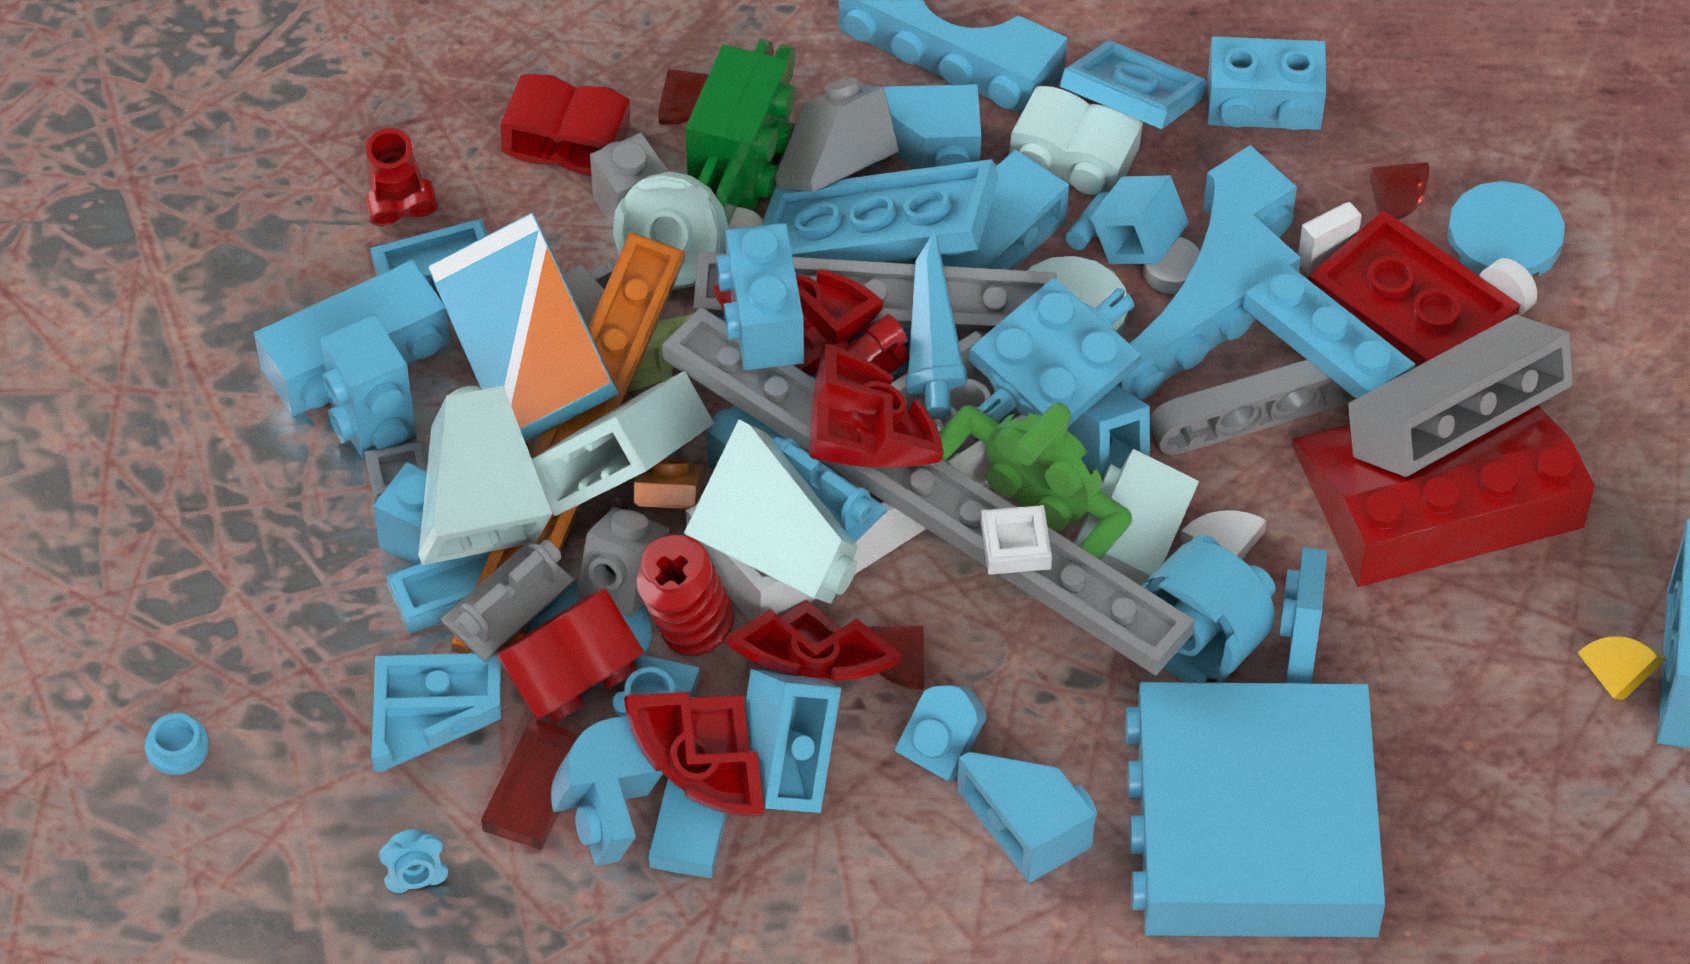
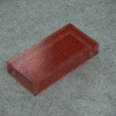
[481,718,581,850]

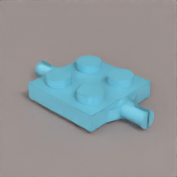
[968,277,1142,427]

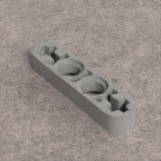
[1150,360,1356,455]

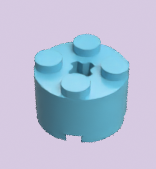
[1141,534,1276,683]

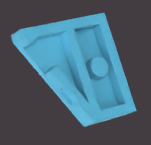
[1279,547,1327,684]
[371,653,502,772]

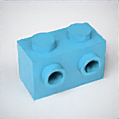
[1208,36,1326,130]
[716,223,804,371]
[320,314,417,460]

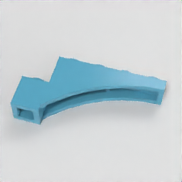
[1117,145,1301,400]

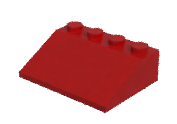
[1292,405,1595,587]

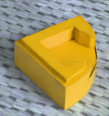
[1577,636,1667,701]

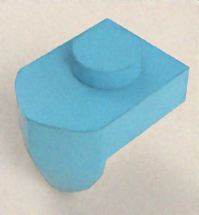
[894,685,987,781]

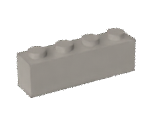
[1348,314,1573,477]

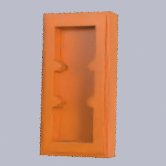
[634,458,705,509]

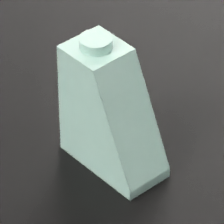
[531,371,714,516]
[418,386,553,565]
[684,420,858,604]

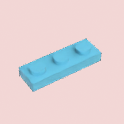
[1243,263,1415,399]

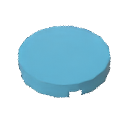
[1447,181,1565,276]

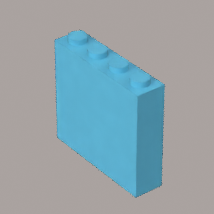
[1125,682,1385,937]

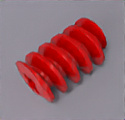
[636,534,735,656]

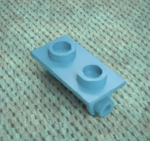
[772,437,887,542]

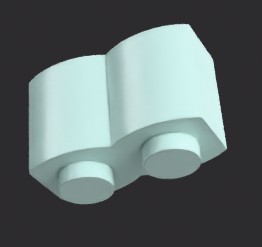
[1009,86,1143,195]

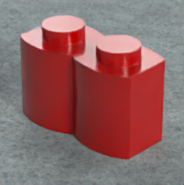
[500,74,630,176]
[494,588,645,723]

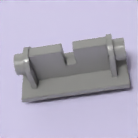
[441,539,574,662]

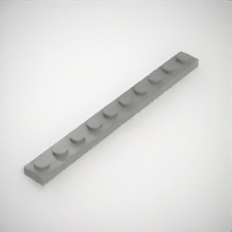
[662,307,1195,676]

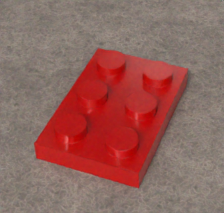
[1308,210,1520,367]

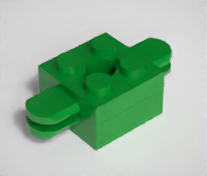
[685,39,796,226]

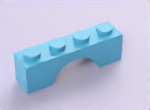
[839,0,1067,114]

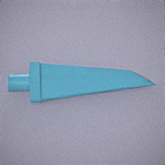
[906,230,967,419]

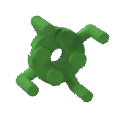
[939,403,1132,560]

